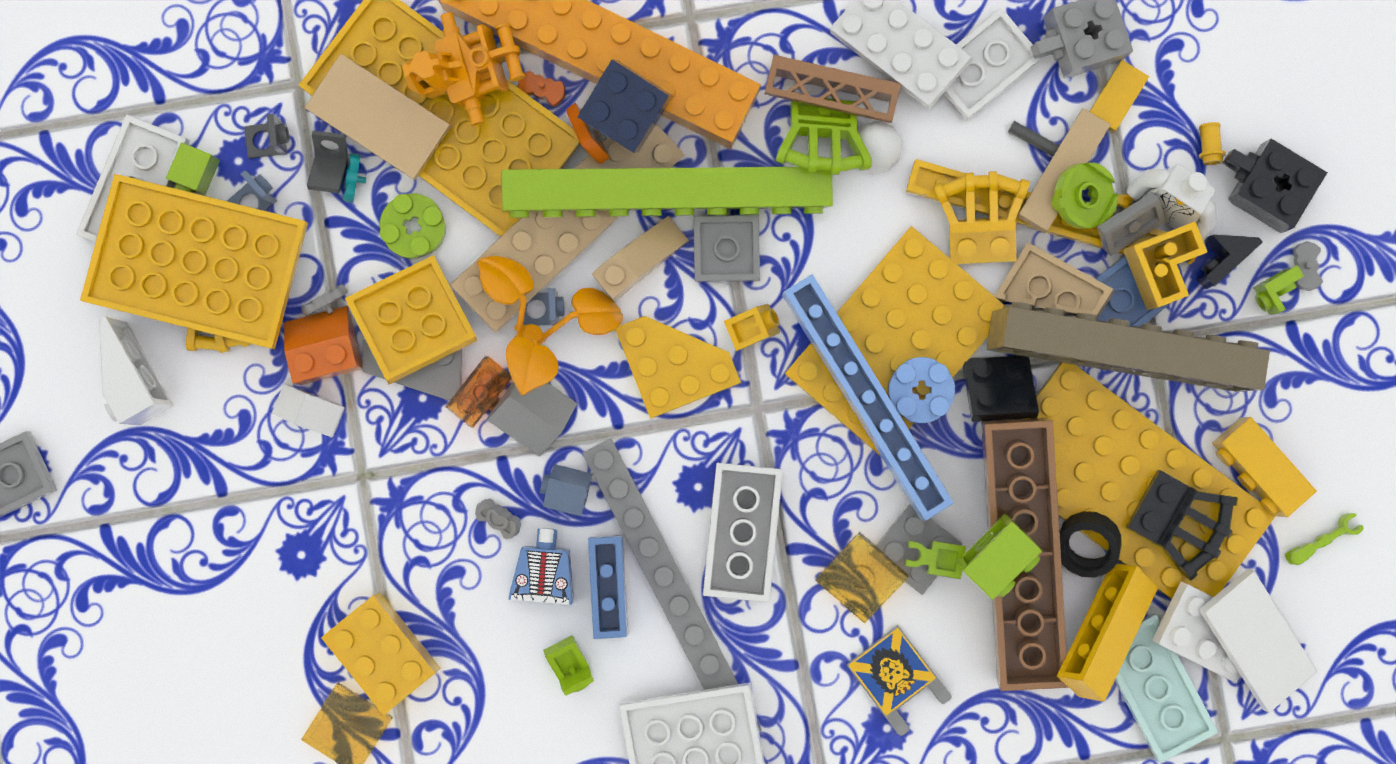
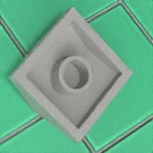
[486,382,577,457]

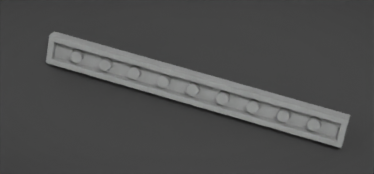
[582,438,762,731]

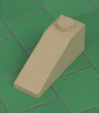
[592,216,689,302]

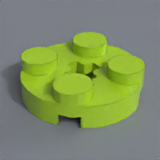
[1051,162,1118,229]
[380,193,446,259]

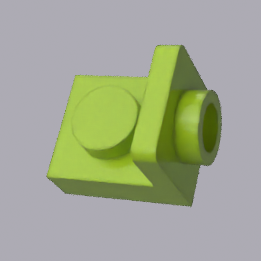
[1253,265,1304,315]

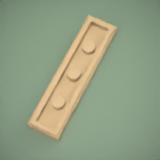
[1017,108,1111,234]

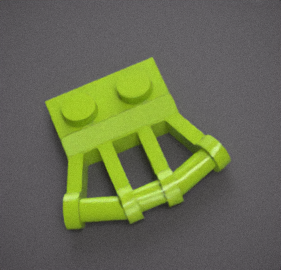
[776,98,872,175]

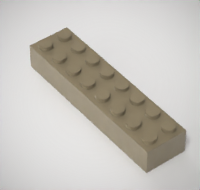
[986,302,1270,392]

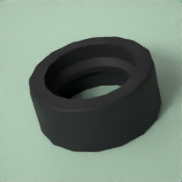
[1059,511,1122,578]

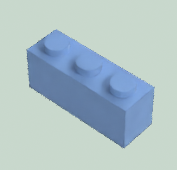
[588,535,628,639]

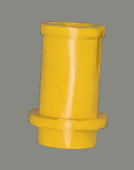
[1199,122,1226,165]

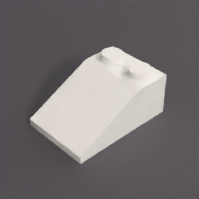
[99,317,174,425]

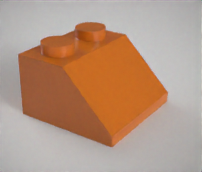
[284,306,362,385]

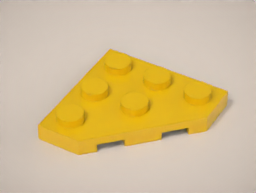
[615,316,741,419]

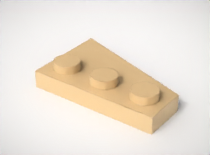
[995,242,1115,319]

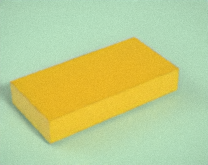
[1089,60,1150,133]

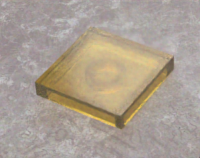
[815,531,909,624]
[301,682,394,764]

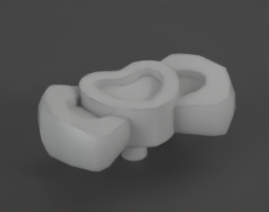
[1292,241,1323,291]
[301,284,348,316]
[475,498,521,539]

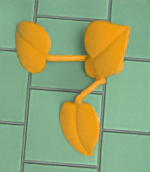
[477,256,623,395]

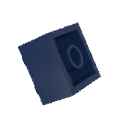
[577,59,673,153]

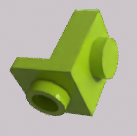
[543,635,594,696]

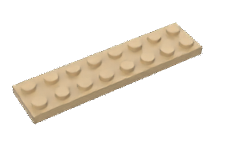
[449,123,684,333]

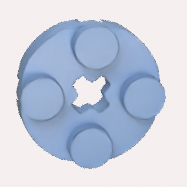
[888,357,955,423]

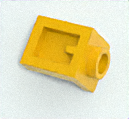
[724,303,780,351]

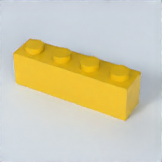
[1057,564,1158,702]

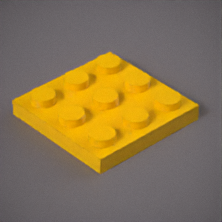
[345,255,478,385]

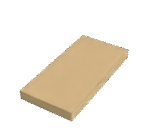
[304,54,451,180]

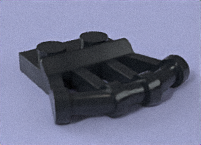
[1125,470,1238,581]

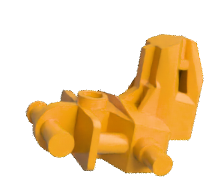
[402,12,526,126]

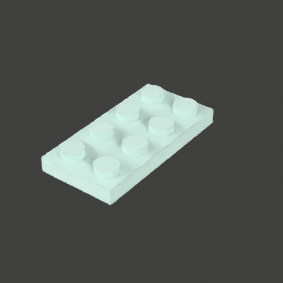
[1115,614,1219,763]

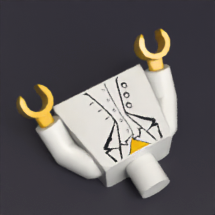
[1117,164,1217,265]

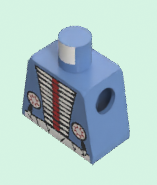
[508,528,574,605]

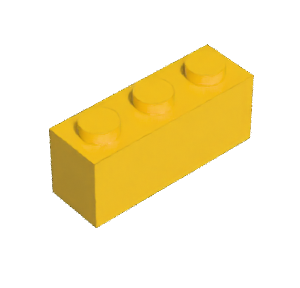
[1212,417,1317,517]

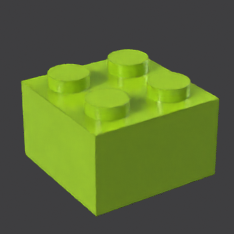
[958,513,1042,600]

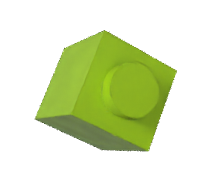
[166,142,220,195]

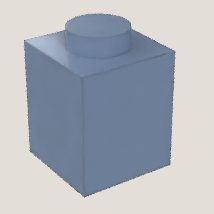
[540,464,593,516]

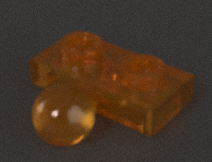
[445,356,512,428]

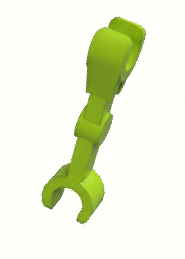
[1284,513,1364,565]

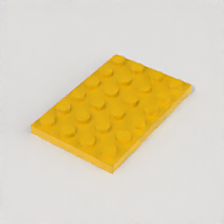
[80,174,308,350]
[784,226,1004,457]

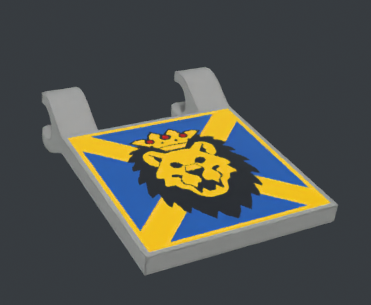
[846,625,952,736]

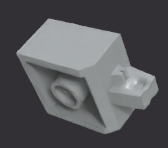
[1031,0,1134,78]

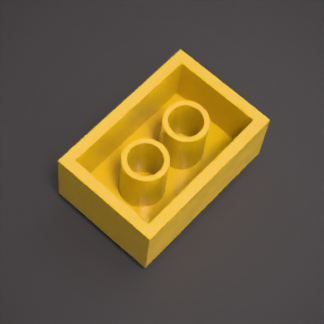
[321,592,441,716]

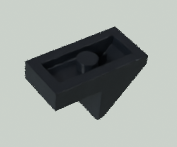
[1197,235,1263,289]

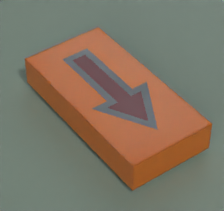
[566,103,610,164]

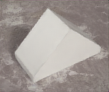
[272,383,345,437]

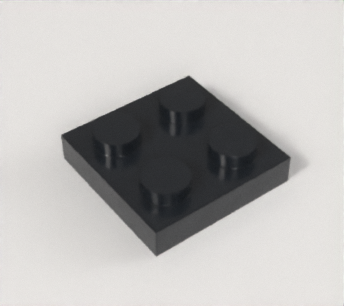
[963,355,1039,422]

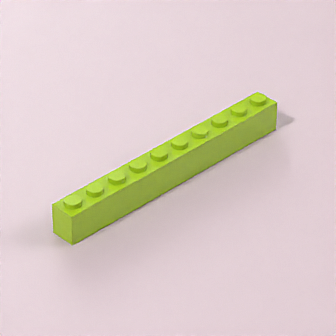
[501,167,833,218]

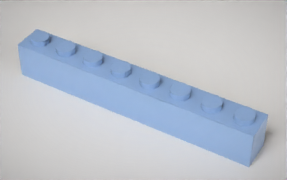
[782,274,954,521]

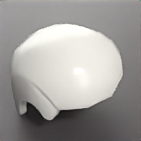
[851,121,903,175]

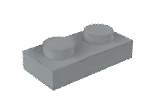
[1097,192,1166,256]

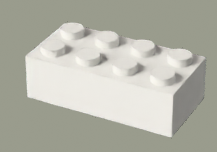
[703,463,783,603]

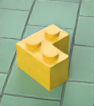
[1123,222,1207,310]

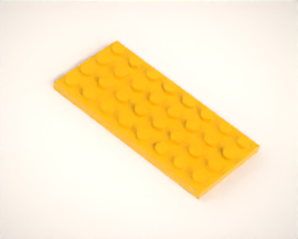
[298,0,580,237]
[1026,363,1277,600]

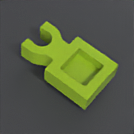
[904,540,966,579]

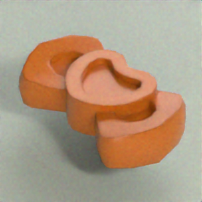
[518,71,565,107]

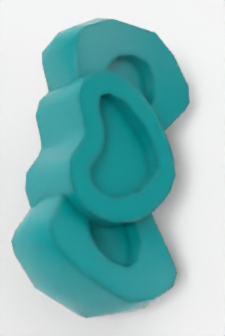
[342,153,366,203]

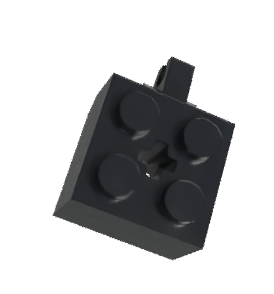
[1222,138,1328,233]

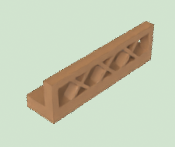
[764,54,901,123]

